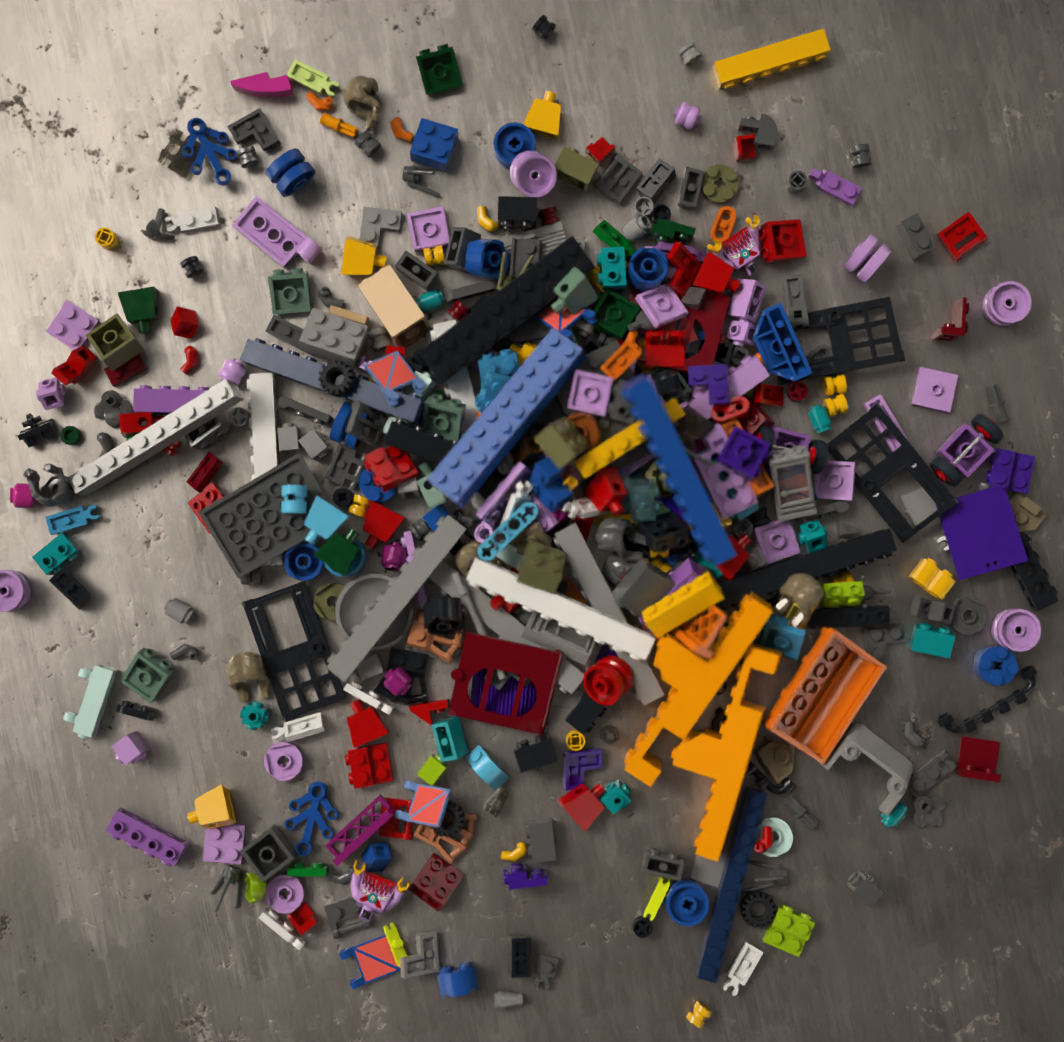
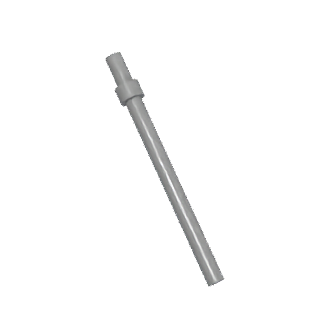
[451,572,507,680]

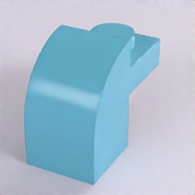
[465,745,509,790]

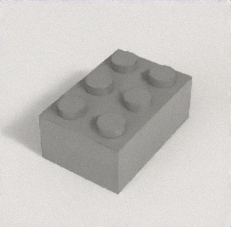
[299,308,368,369]

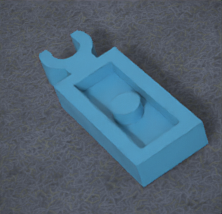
[45,505,101,535]

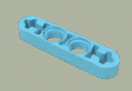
[477,501,538,561]

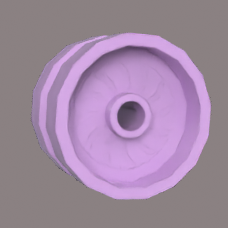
[510,151,557,197]
[843,233,892,283]
[982,281,1031,327]
[0,570,32,612]
[991,608,1041,652]

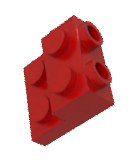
[759,219,807,263]
[363,446,418,493]
[345,742,394,789]

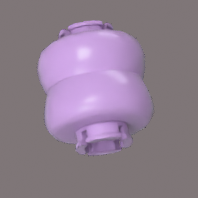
[673,102,702,130]
[218,358,246,386]

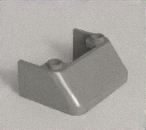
[820,723,913,816]

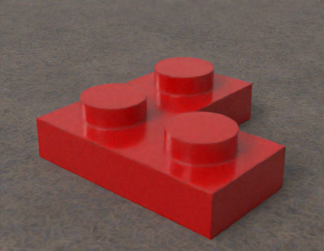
[667,242,702,297]

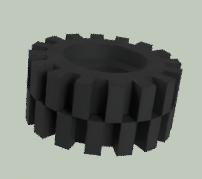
[318,359,357,397]
[430,800,465,837]
[740,890,777,929]

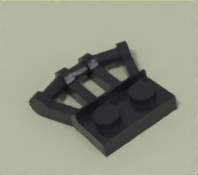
[374,647,429,705]

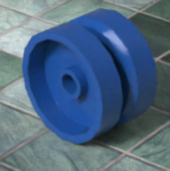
[493,122,536,170]
[265,148,316,197]
[329,401,371,450]
[664,878,709,926]

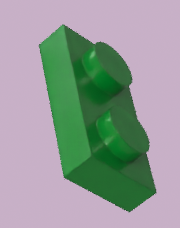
[287,862,329,876]

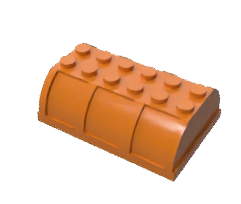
[761,627,887,765]

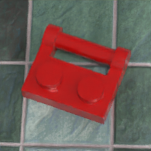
[937,212,988,262]
[378,797,413,840]

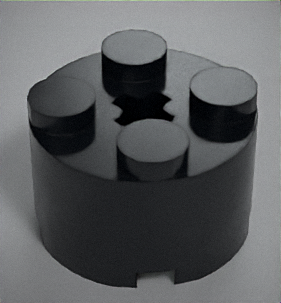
[423,595,463,636]

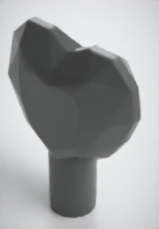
[628,310,655,332]

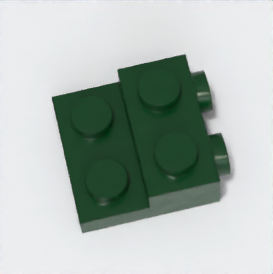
[416,44,463,95]
[649,218,696,245]
[587,288,641,341]

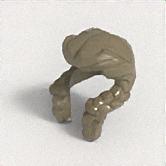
[344,75,380,131]
[454,538,507,578]
[775,573,824,627]
[225,652,270,702]

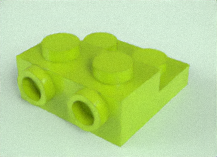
[819,581,865,609]
[762,904,815,957]

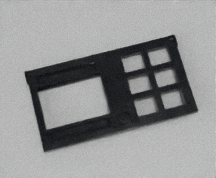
[777,296,905,386]
[827,403,958,543]
[242,581,347,722]

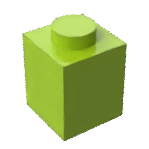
[417,754,447,786]

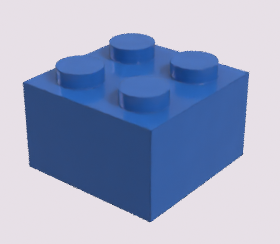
[410,118,458,172]

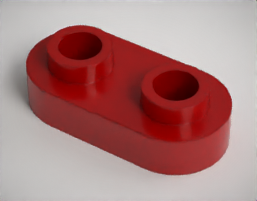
[711,396,749,424]

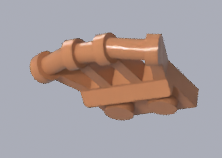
[407,609,466,664]
[413,811,477,864]

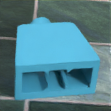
[304,496,349,545]

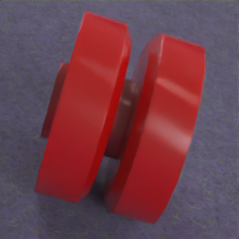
[583,655,634,705]

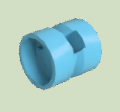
[281,485,307,514]

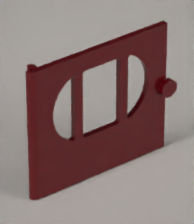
[617,282,730,373]
[448,631,564,735]

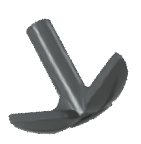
[140,208,174,241]
[458,508,483,539]

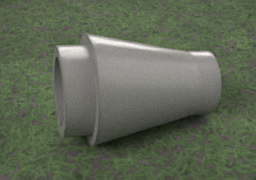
[494,991,522,1011]

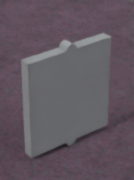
[900,487,937,526]
[690,853,727,888]

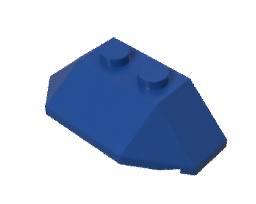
[753,303,812,381]

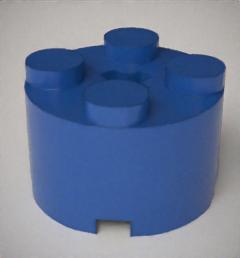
[465,239,509,279]
[626,247,668,292]
[359,468,398,503]
[284,542,325,581]
[973,646,1019,685]
[437,962,480,998]

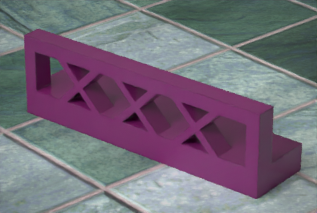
[325,794,396,866]

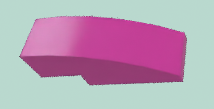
[230,72,294,98]

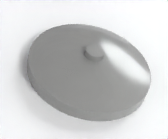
[335,573,413,650]

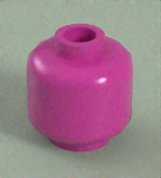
[10,483,38,508]

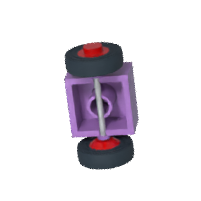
[930,414,1004,487]
[754,426,828,474]

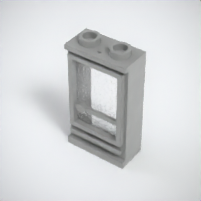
[767,445,817,522]
[521,610,599,665]

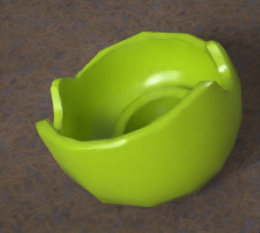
[244,873,267,903]

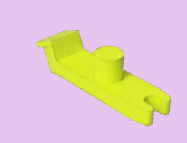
[643,877,672,921]
[383,923,407,968]

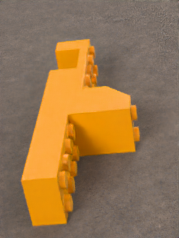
[624,592,773,787]
[671,642,783,862]

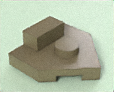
[1009,492,1047,532]
[509,522,552,555]
[755,741,796,784]

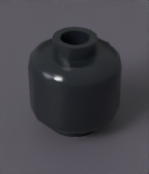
[654,369,681,399]

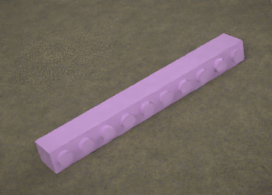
[618,355,770,479]

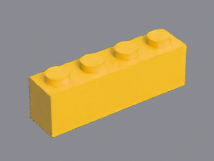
[642,572,724,638]

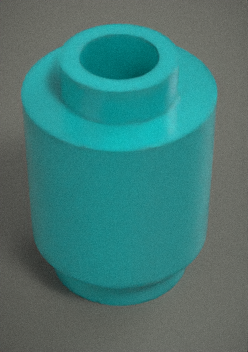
[416,288,446,313]
[808,404,832,434]
[880,801,909,829]

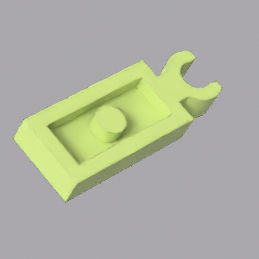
[287,59,340,98]

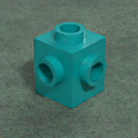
[798,519,828,553]
[240,701,270,730]
[601,779,632,814]

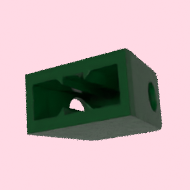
[118,286,159,334]
[314,527,360,577]

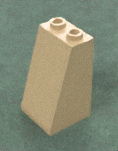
[358,264,432,348]

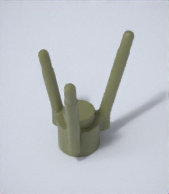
[496,252,535,290]

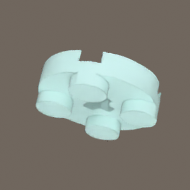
[754,817,793,857]

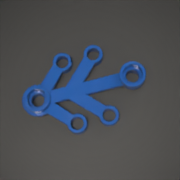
[182,118,237,186]
[284,781,339,856]

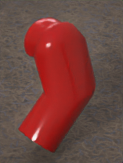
[180,346,199,375]
[754,826,773,853]

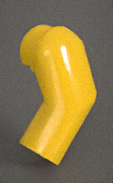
[477,206,498,232]
[501,842,528,862]

